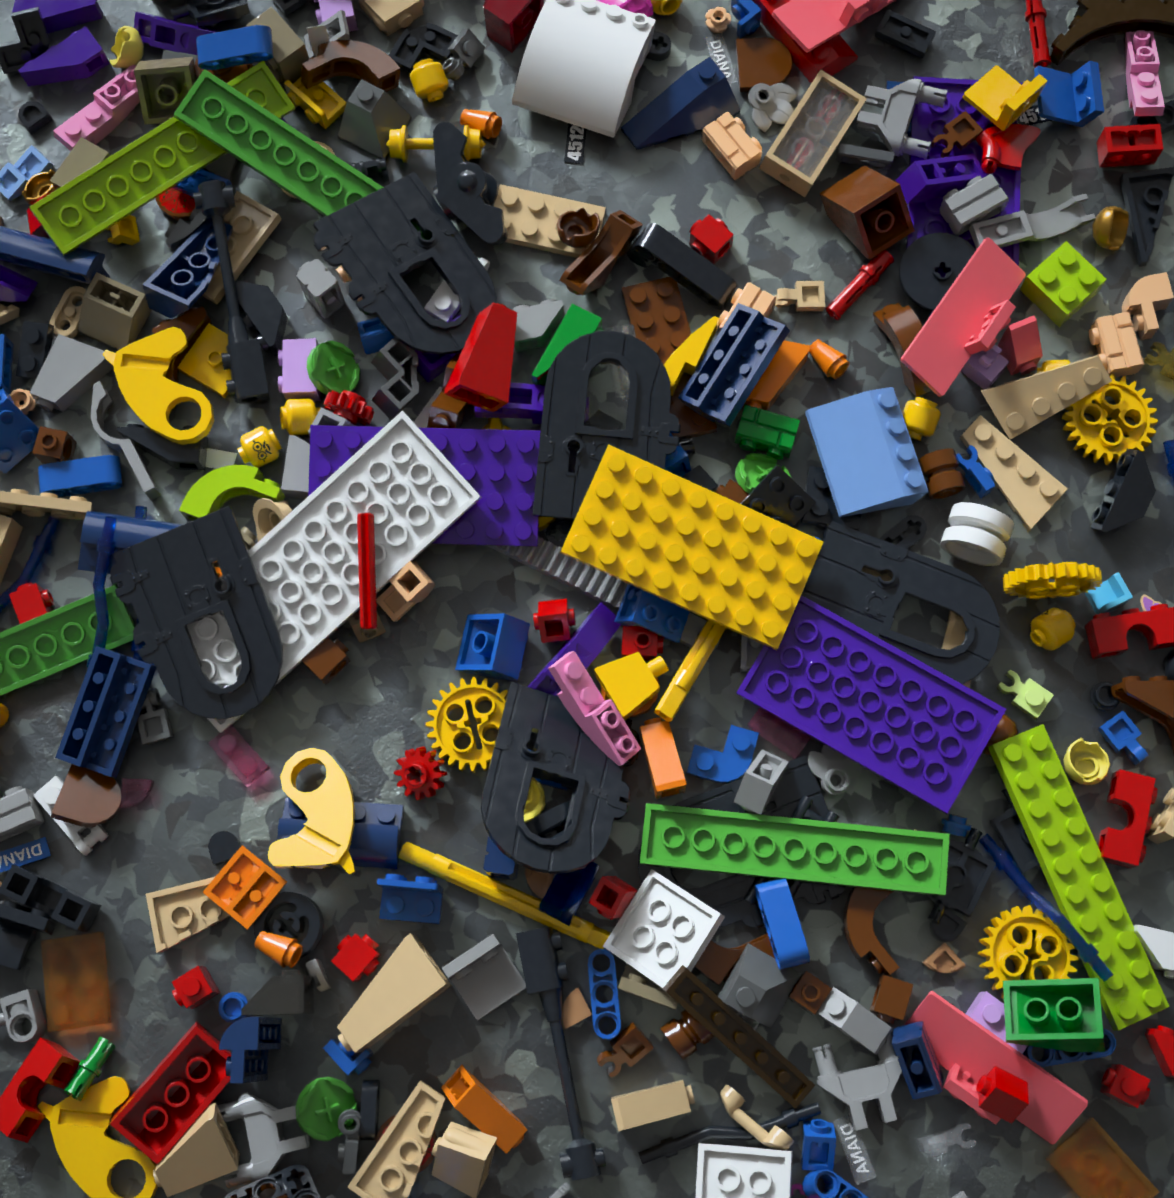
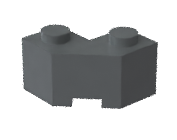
[371,337,419,420]

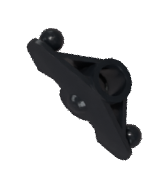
[433,122,508,245]

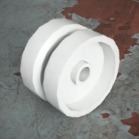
[940,502,1014,566]

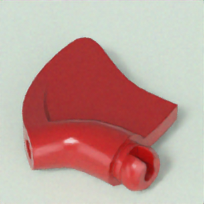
[976,124,1041,174]

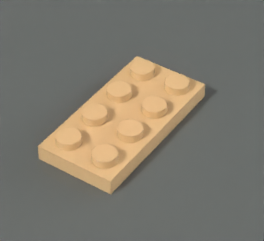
[494,184,606,258]

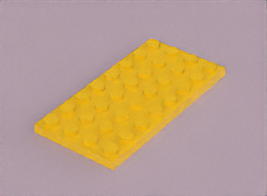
[560,444,823,650]

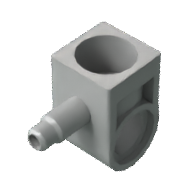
[0,989,47,1042]

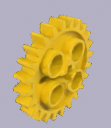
[1062,374,1158,465]
[1003,562,1102,599]
[426,677,508,773]
[978,905,1079,999]

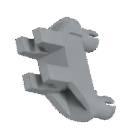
[857,79,948,160]
[812,1033,902,1131]
[217,1093,311,1188]

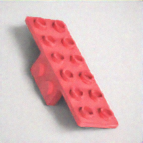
[772,0,896,52]
[901,237,1026,397]
[904,991,1088,1145]

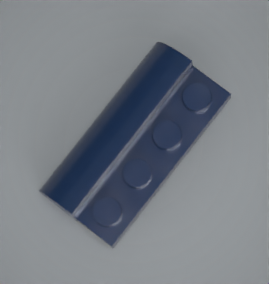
[0,226,110,284]
[678,303,790,427]
[78,510,183,574]
[55,646,156,778]
[277,798,404,869]
[219,1017,282,1083]

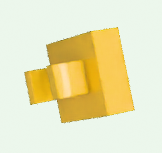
[106,215,140,246]

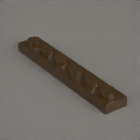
[662,965,815,1109]

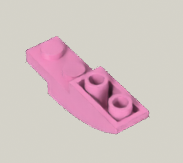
[1125,30,1165,116]
[53,65,140,151]
[548,651,641,766]

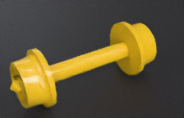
[386,125,486,163]

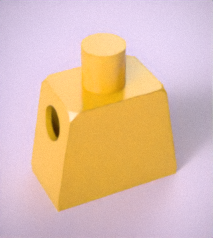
[594,652,669,721]

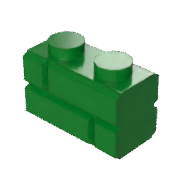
[735,404,800,460]

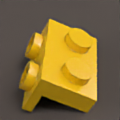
[284,77,347,129]

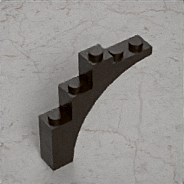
[1050,0,1174,66]

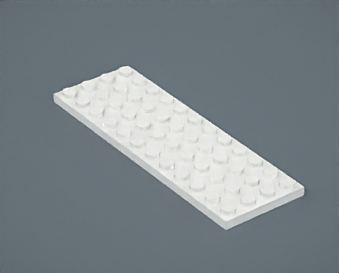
[144,410,482,733]

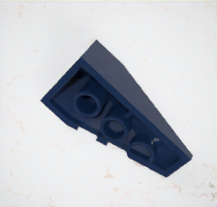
[621,57,740,150]
[143,218,233,319]

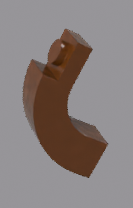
[301,40,401,92]
[873,303,932,397]
[843,887,900,976]

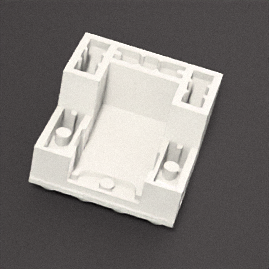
[512,0,656,138]

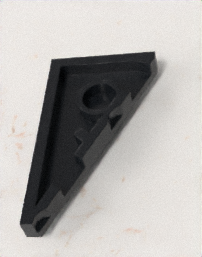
[1119,167,1174,267]

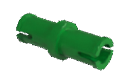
[64,1037,116,1101]

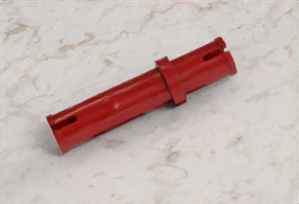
[1024,0,1051,68]
[825,250,894,320]

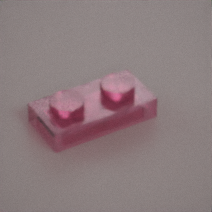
[747,708,811,759]
[208,725,270,787]

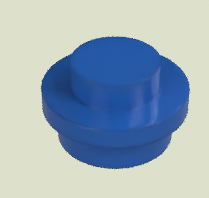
[941,814,972,837]
[218,992,249,1023]

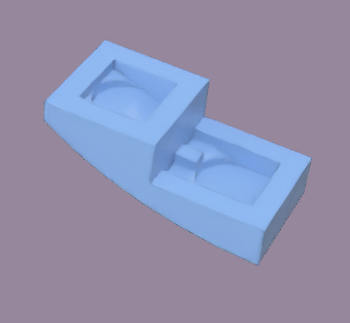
[0,145,54,201]

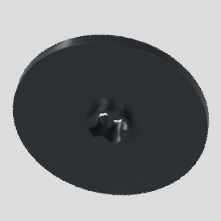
[899,233,976,312]

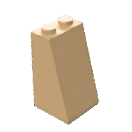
[337,933,452,1053]

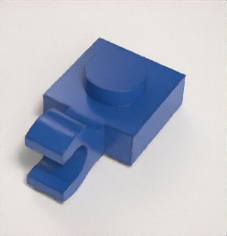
[956,445,995,499]
[1097,711,1149,766]

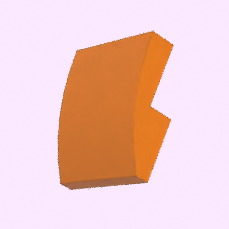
[202,845,287,930]

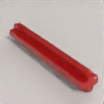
[357,513,377,629]

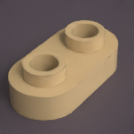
[49,286,86,339]

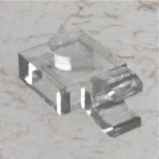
[917,1123,977,1157]

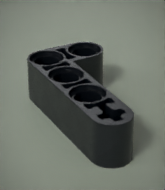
[627,223,737,310]

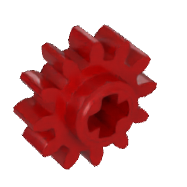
[323,390,375,426]
[394,746,447,800]

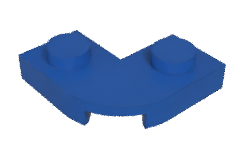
[686,725,759,784]

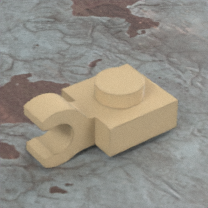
[775,281,826,311]

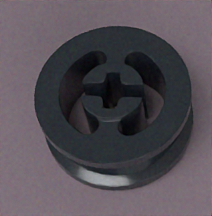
[253,892,324,958]

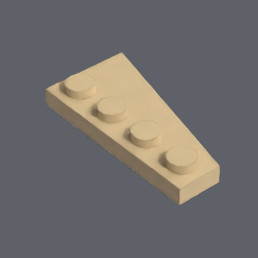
[202,191,282,304]
[980,355,1112,440]
[960,415,1068,532]
[0,489,93,520]
[146,877,230,954]
[348,1080,446,1198]

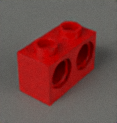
[1096,124,1163,168]

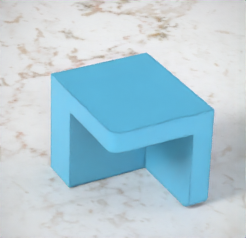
[1085,572,1133,614]

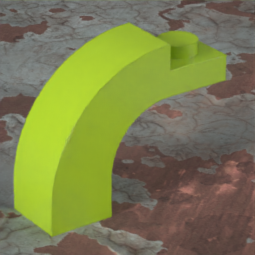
[179,465,285,521]

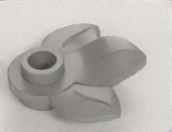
[748,83,797,132]
[808,745,863,795]

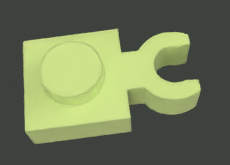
[997,670,1054,720]

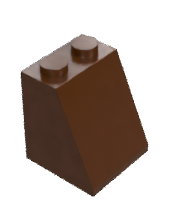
[819,165,915,259]

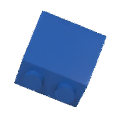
[455,613,530,680]

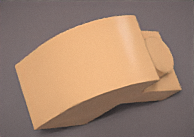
[1122,272,1174,340]
[376,561,435,622]

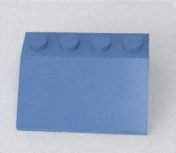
[805,387,929,517]

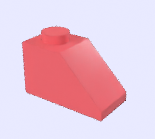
[997,315,1043,376]

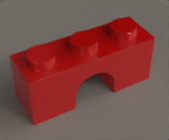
[1085,604,1174,659]
[1098,769,1158,869]
[0,1037,80,1143]

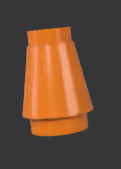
[460,109,502,139]
[809,339,850,379]
[255,931,303,968]

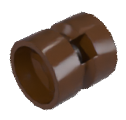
[918,448,966,499]
[660,1009,715,1061]

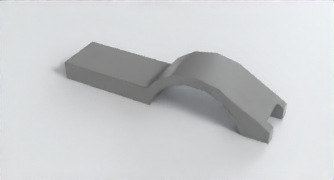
[969,194,1096,249]
[90,381,161,501]

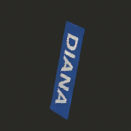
[0,837,51,873]

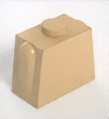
[359,0,424,36]
[432,1121,497,1198]

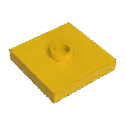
[177,323,232,398]

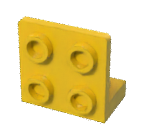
[963,65,1047,131]

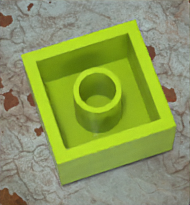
[1020,241,1107,328]

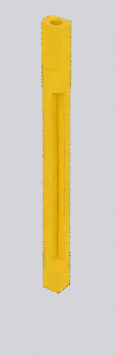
[654,620,726,722]
[398,842,611,949]

